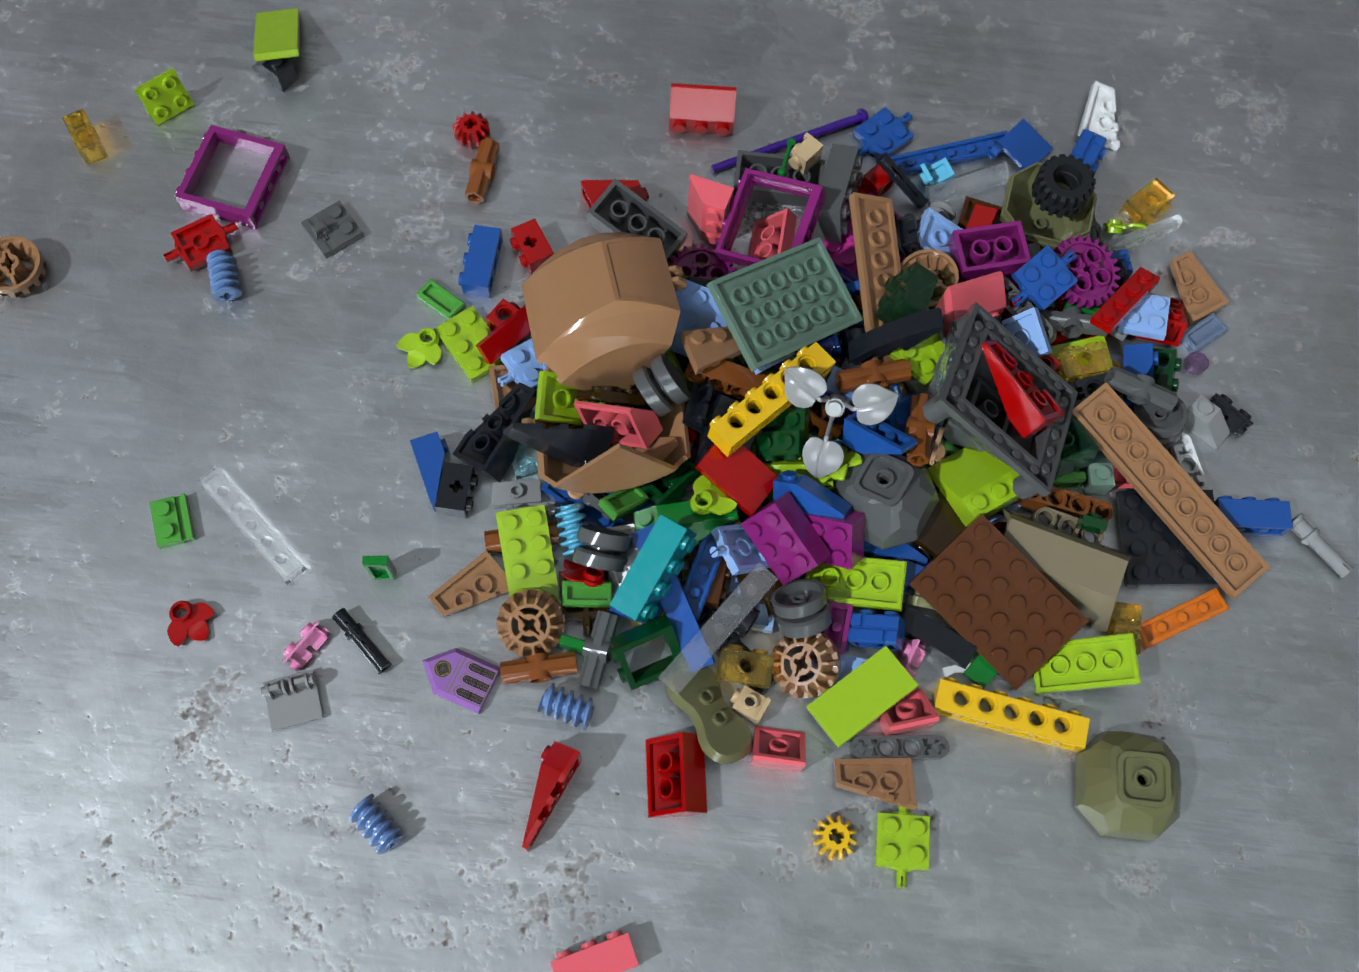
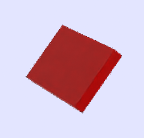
[695,444,777,516]

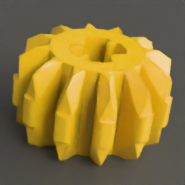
[813,815,857,860]

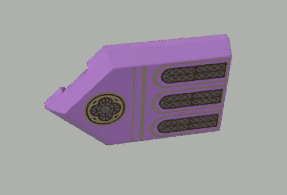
[422,648,500,714]

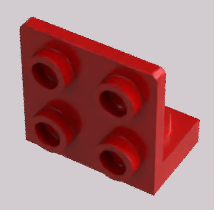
[1133,293,1188,347]

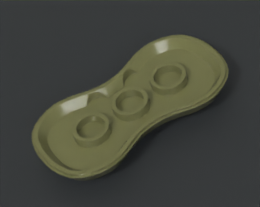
[666,664,753,764]

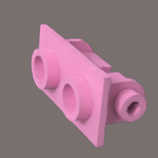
[282,621,330,671]
[897,639,926,679]

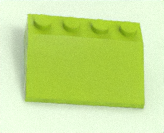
[927,448,1021,527]

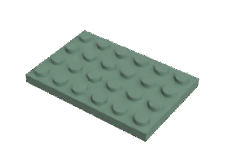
[707,237,863,372]

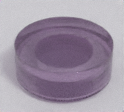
[1183,351,1209,375]

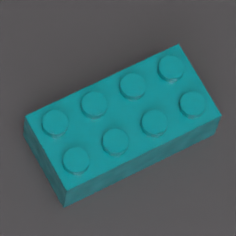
[609,514,697,622]

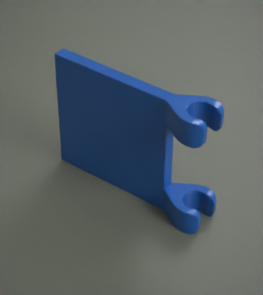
[987,118,1053,172]

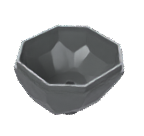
[831,452,939,550]

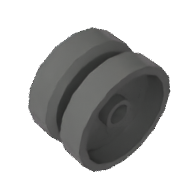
[632,353,691,417]
[1132,396,1187,450]
[572,525,633,572]
[771,579,833,639]

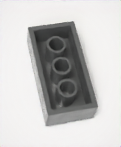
[814,144,863,243]
[733,150,826,210]
[586,178,688,263]

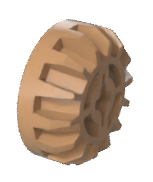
[0,236,47,298]
[901,249,960,310]
[496,588,566,657]
[770,632,841,698]

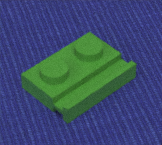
[149,493,196,549]

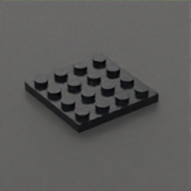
[1115,490,1219,587]

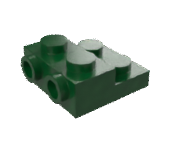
[1153,348,1182,392]
[756,407,810,463]
[638,459,701,506]

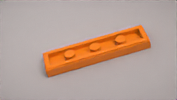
[1131,587,1230,650]

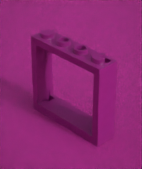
[175,125,290,229]
[715,168,827,267]

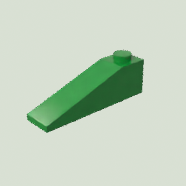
[634,501,739,546]

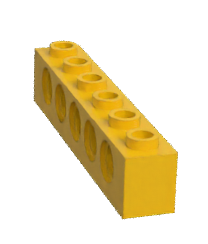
[707,342,836,457]
[931,677,1090,753]

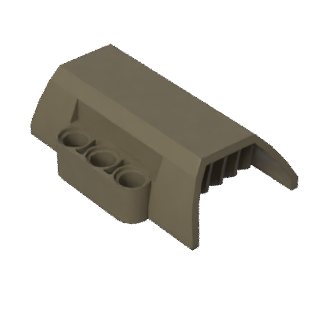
[997,507,1132,633]

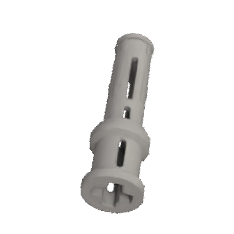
[1291,513,1354,578]

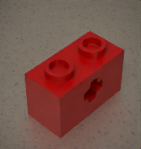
[509,218,554,275]

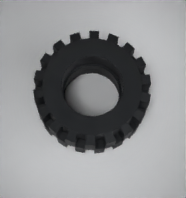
[1031,154,1096,218]

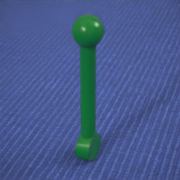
[778,138,796,177]

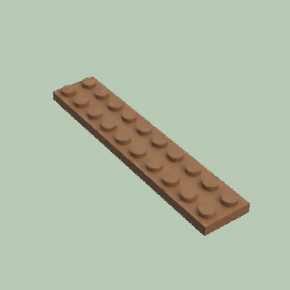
[849,192,910,396]
[1071,382,1270,599]

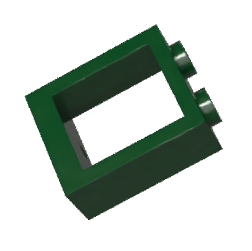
[609,614,687,691]

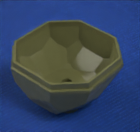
[1000,162,1097,250]
[1076,731,1181,841]

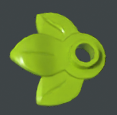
[1103,219,1147,234]
[396,328,442,368]
[817,452,863,485]
[690,475,737,515]

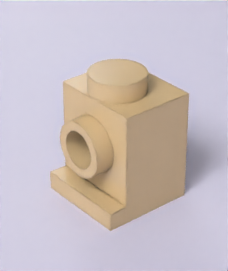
[789,132,824,174]
[730,685,771,726]

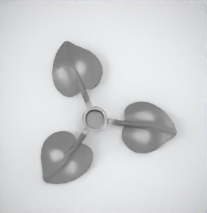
[784,367,898,478]

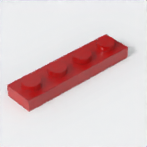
[1090,267,1161,334]

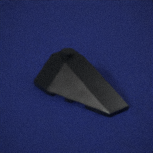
[453,382,537,483]
[503,423,615,467]

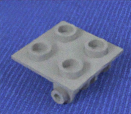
[261,669,323,732]

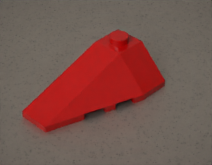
[981,340,1065,439]
[522,741,582,852]

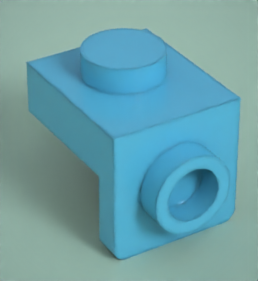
[919,157,956,191]

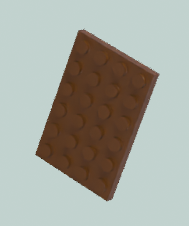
[909,513,1089,690]

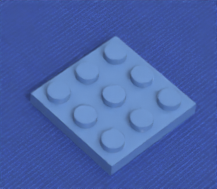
[669,278,727,357]

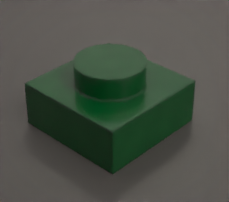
[1075,513,1109,535]

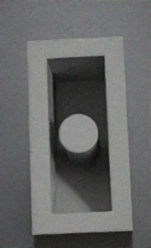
[1184,394,1230,450]

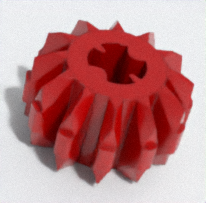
[453,110,490,149]

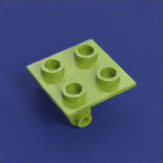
[134,67,195,126]

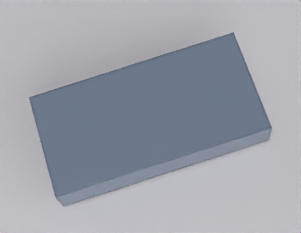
[1180,313,1228,355]

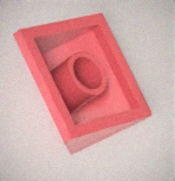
[878,689,939,735]
[750,725,806,772]

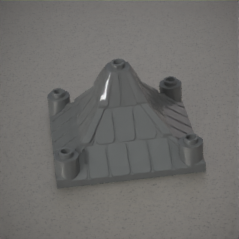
[922,302,1078,500]

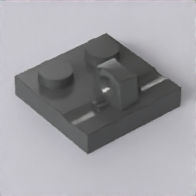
[301,201,364,259]

